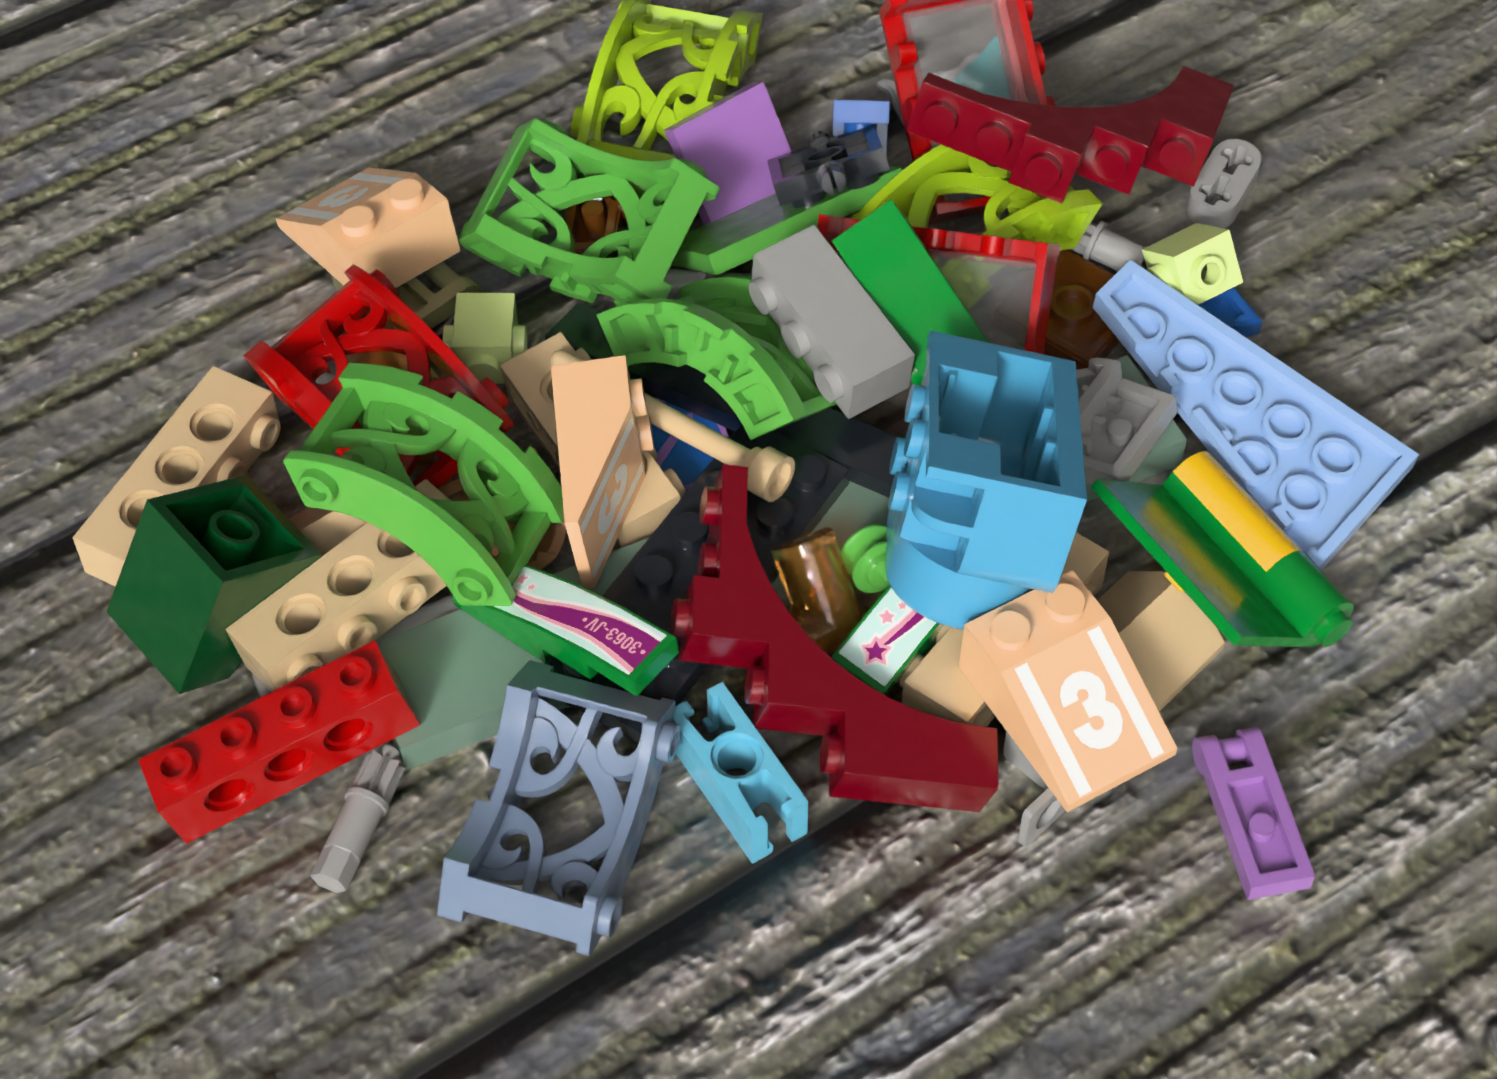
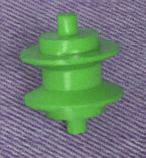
[839,524,890,593]

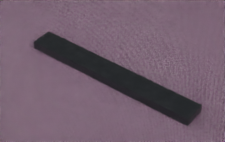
[545,302,898,498]

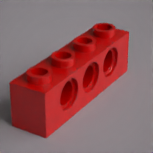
[138,640,420,844]

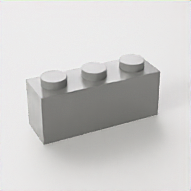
[748,225,915,419]

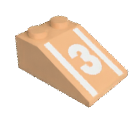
[276,167,461,288]
[551,355,654,589]
[959,570,1177,812]

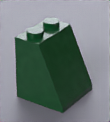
[107,475,322,694]

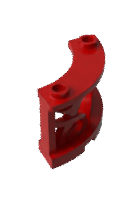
[243,264,515,489]

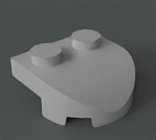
[1076,358,1177,484]

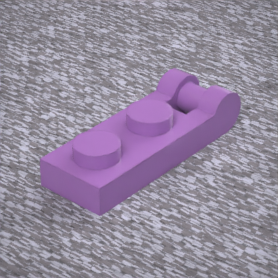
[1192,726,1315,900]

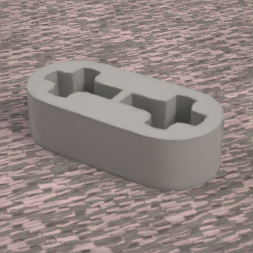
[1186,139,1262,228]

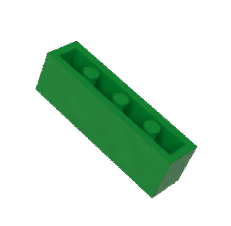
[832,199,990,385]

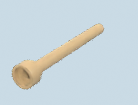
[550,350,795,502]

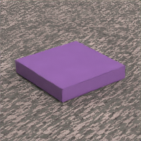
[664,81,792,225]

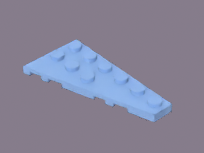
[1092,260,1419,570]

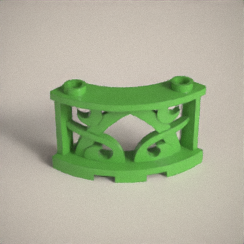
[457,118,720,306]
[596,275,837,440]
[283,363,564,606]

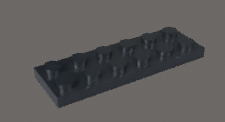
[547,424,850,744]

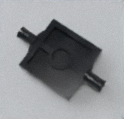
[767,125,890,208]

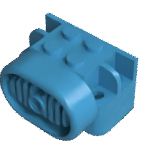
[885,330,1087,630]

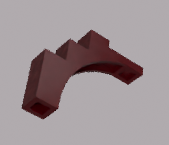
[906,66,1234,203]
[670,464,998,812]

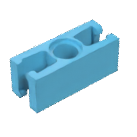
[672,682,808,864]

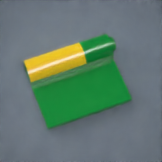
[1090,451,1354,647]

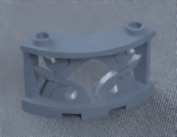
[437,660,681,956]

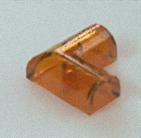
[771,527,864,657]

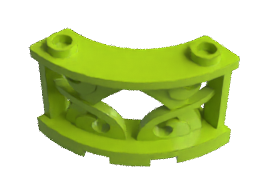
[571,0,763,161]
[850,144,1103,310]

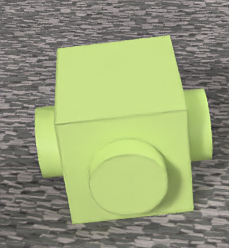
[1142,223,1243,305]
[443,293,528,384]

